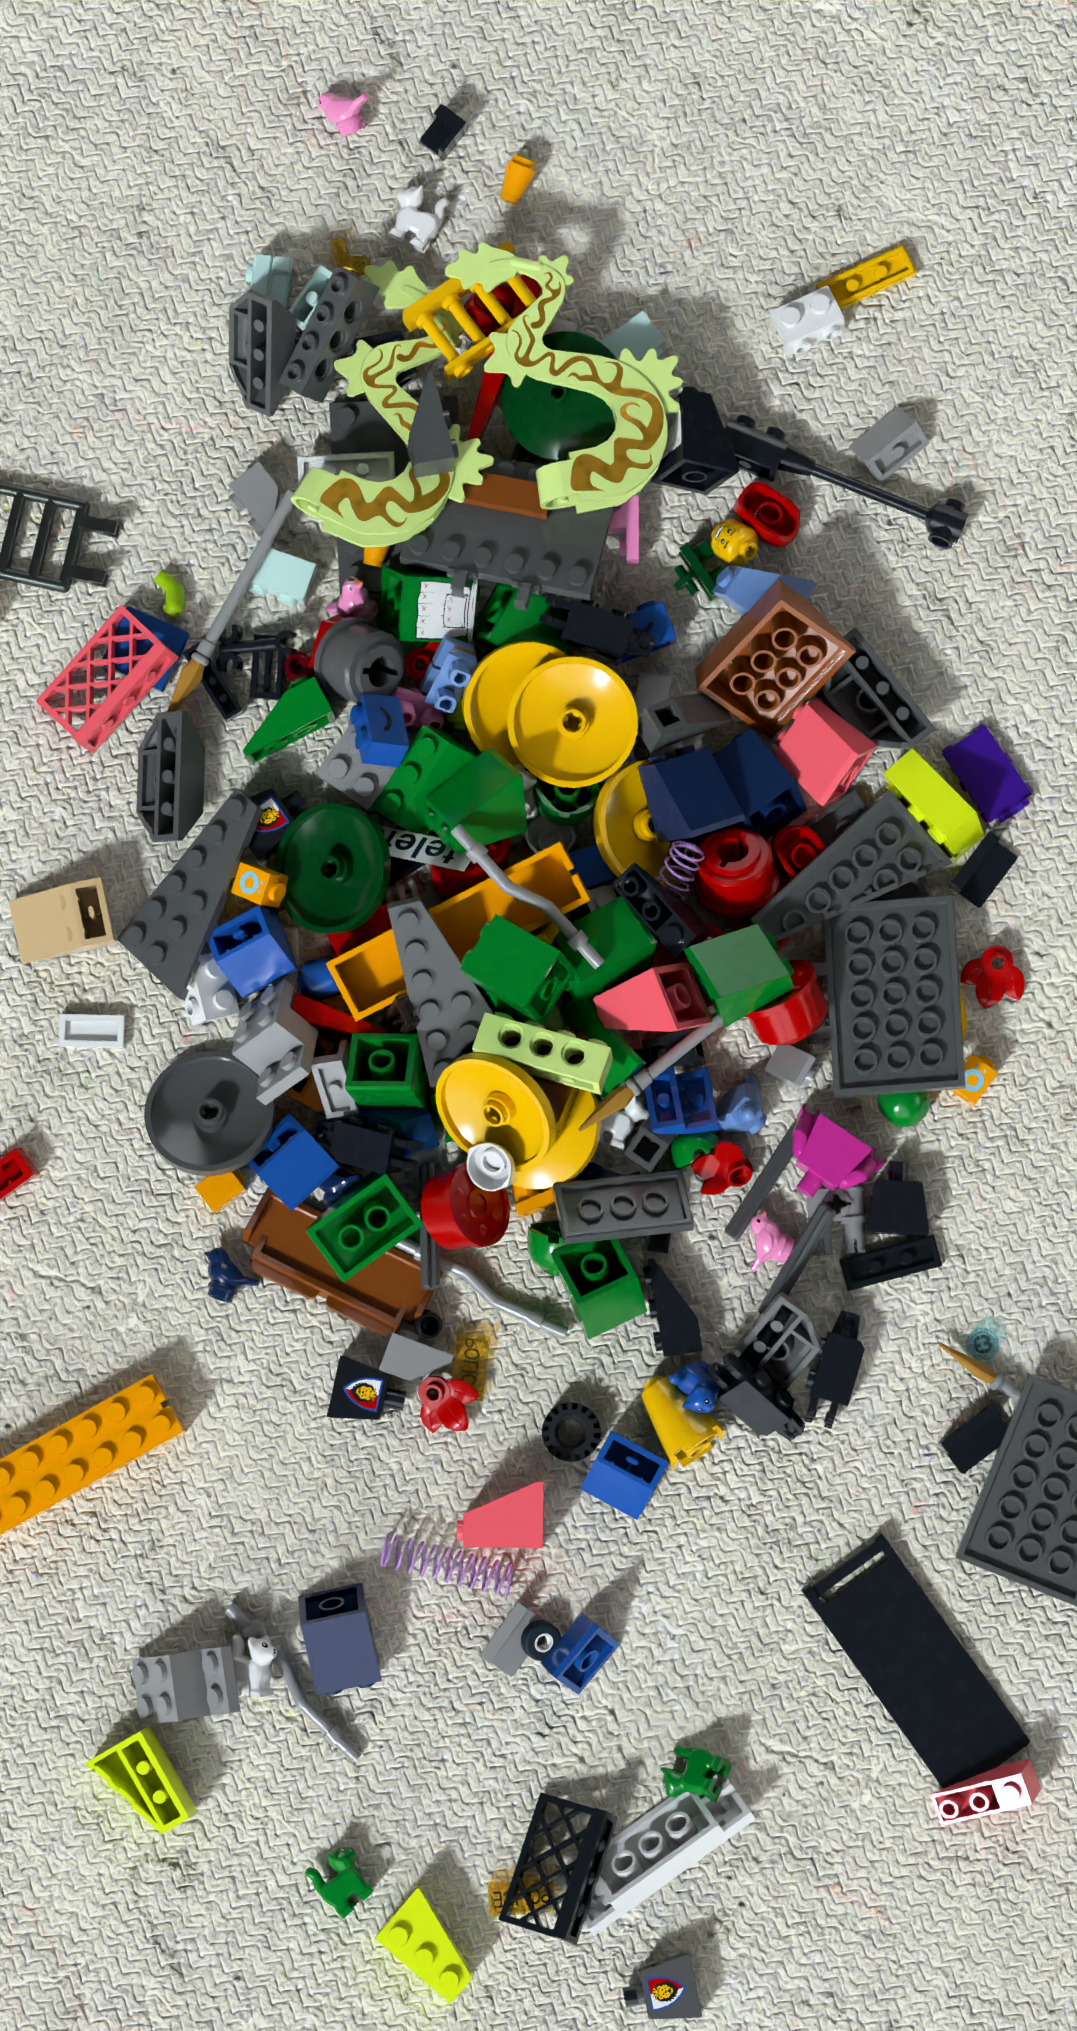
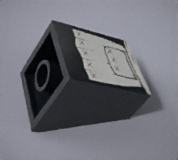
[651,386,739,495]

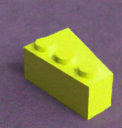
[883,748,985,861]
[85,1725,198,1834]
[375,1883,473,2004]

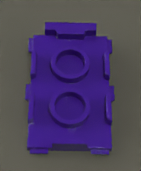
[941,724,1034,825]

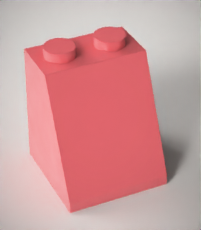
[773,699,878,806]
[593,962,712,1032]
[457,1481,544,1548]

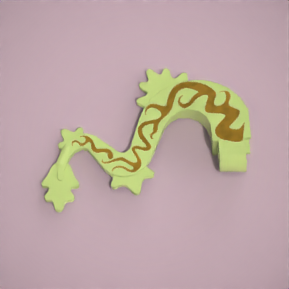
[445,242,683,514]
[291,260,494,547]

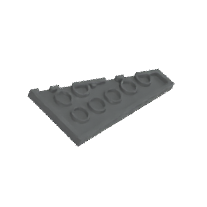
[117,788,263,1001]
[747,790,953,942]
[387,896,515,1087]

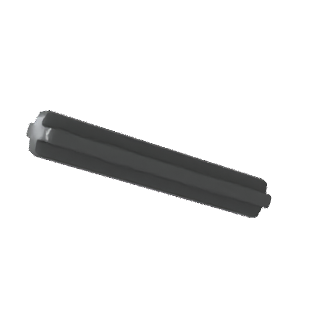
[725,1125,795,1240]
[419,1162,440,1290]
[758,1203,836,1314]

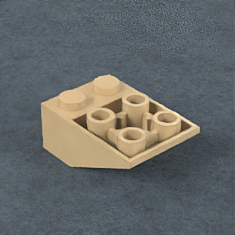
[9,877,117,964]

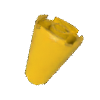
[641,1376,727,1470]

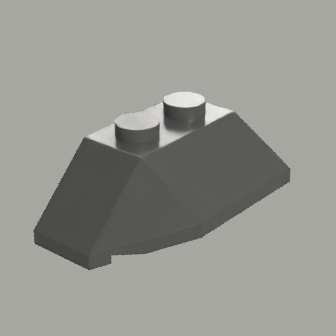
[229,289,296,417]
[823,627,936,749]
[136,711,205,842]
[721,1292,823,1390]

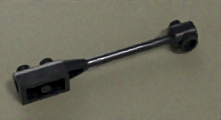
[724,415,969,549]

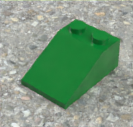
[242,676,336,765]
[305,1171,423,1283]

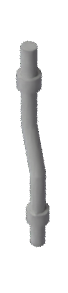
[450,824,605,969]
[395,1238,569,1340]
[224,1603,362,1763]

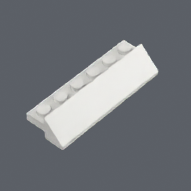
[556,1774,756,1936]

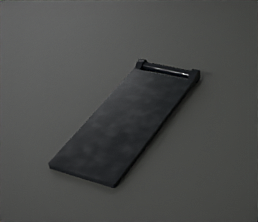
[800,1532,1030,1789]

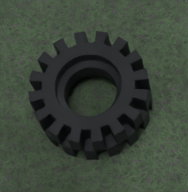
[542,1402,601,1462]

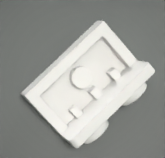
[770,285,845,356]
[185,953,240,1026]

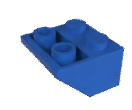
[208,905,298,998]
[247,1113,340,1212]
[580,1431,669,1520]

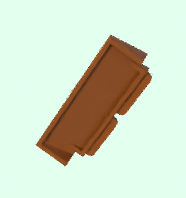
[241,1187,443,1336]

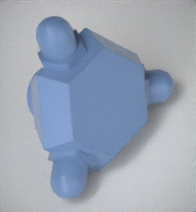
[714,1073,767,1135]

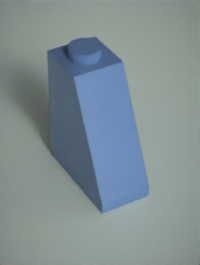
[712,565,817,616]

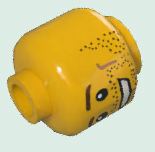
[711,519,759,566]

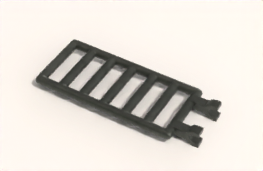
[0,481,121,593]

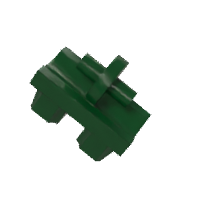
[674,539,725,601]

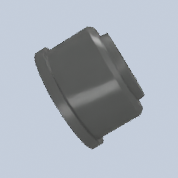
[314,617,405,704]

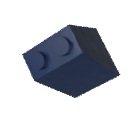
[712,728,808,840]
[638,744,745,843]
[298,1582,382,1695]

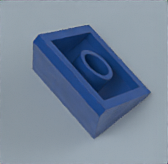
[541,1612,620,1695]

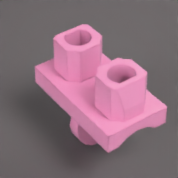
[393,687,447,730]

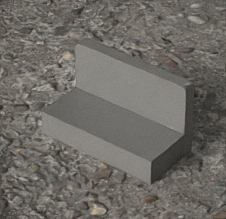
[849,407,929,484]
[311,1040,360,1119]
[479,1601,544,1677]

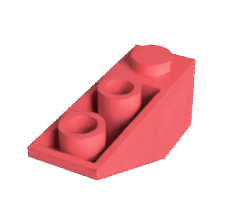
[930,1759,1041,1825]

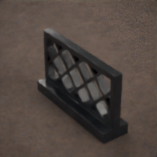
[498,1792,618,1945]

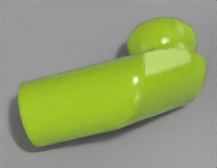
[154,569,186,618]

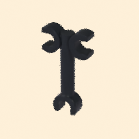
[216,624,297,673]

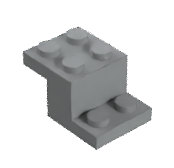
[315,724,418,812]
[232,979,318,1106]
[132,1645,241,1725]

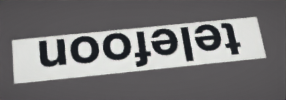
[378,825,471,871]

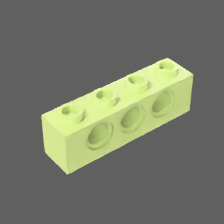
[472,1012,613,1095]

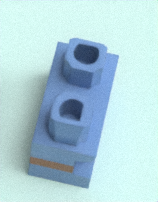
[419,635,478,713]

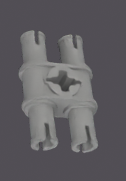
[806,1183,868,1256]

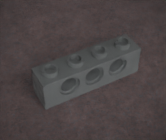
[278,266,380,403]

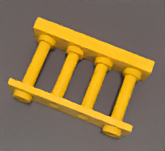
[402,240,537,382]

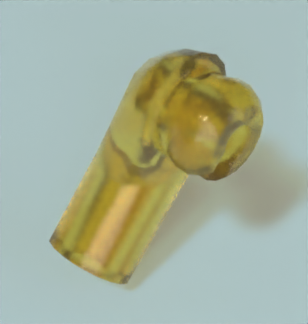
[329,237,371,276]

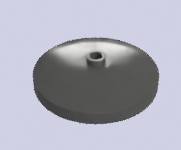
[144,1051,276,1176]

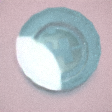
[966,1328,999,1361]

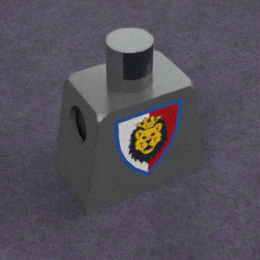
[622,1950,702,2019]

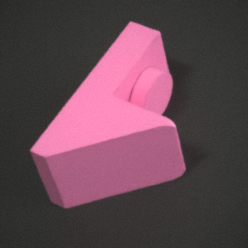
[608,496,639,566]

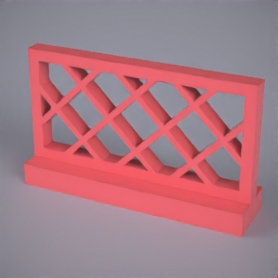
[36,605,179,754]

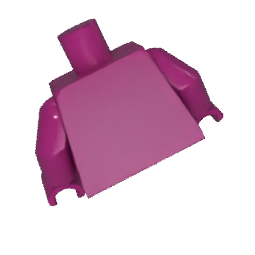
[792,1103,887,1198]

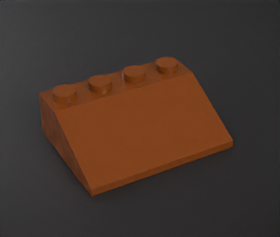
[695,580,856,739]

